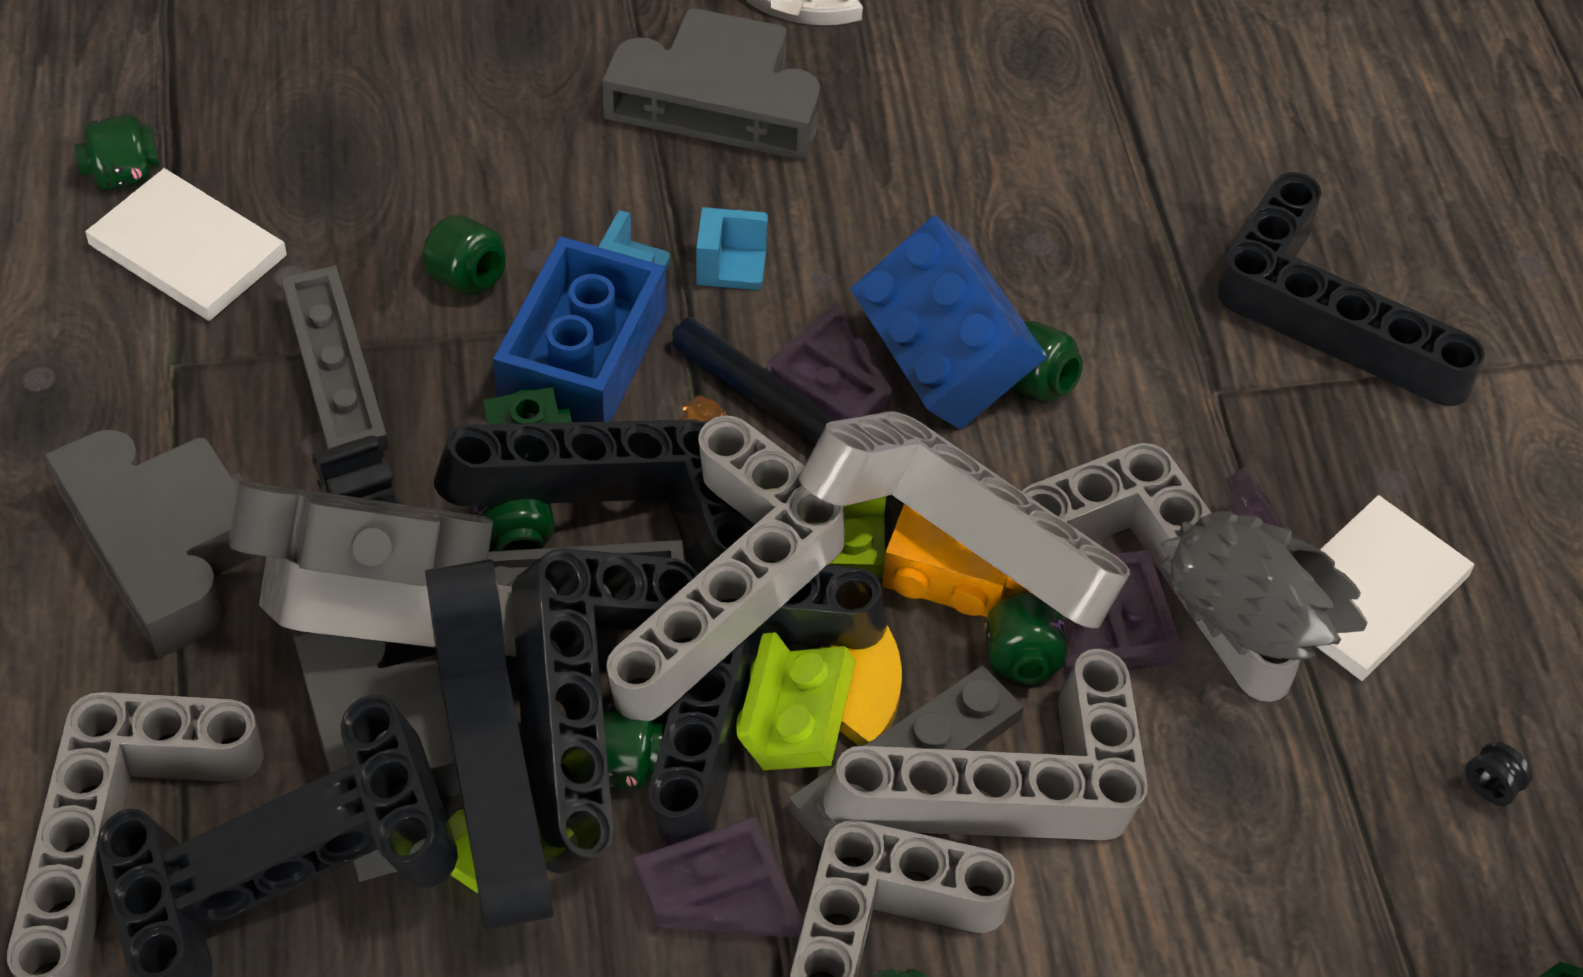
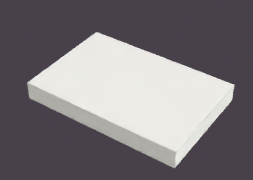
[85,168,287,321]
[1316,495,1475,681]

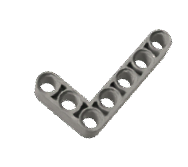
[799,412,1131,628]
[606,416,845,721]
[1022,443,1301,702]
[259,557,562,657]
[823,649,1147,840]
[7,692,264,977]
[790,820,1014,977]

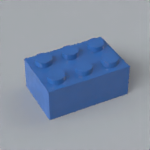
[850,215,1047,430]
[493,236,666,422]

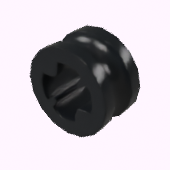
[1465,741,1532,806]

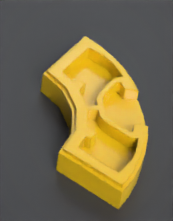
[820,608,902,746]

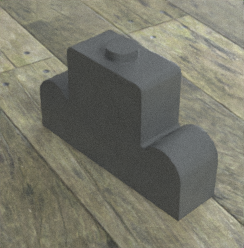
[602,8,820,161]
[45,430,258,660]
[229,480,493,586]
[294,633,461,882]

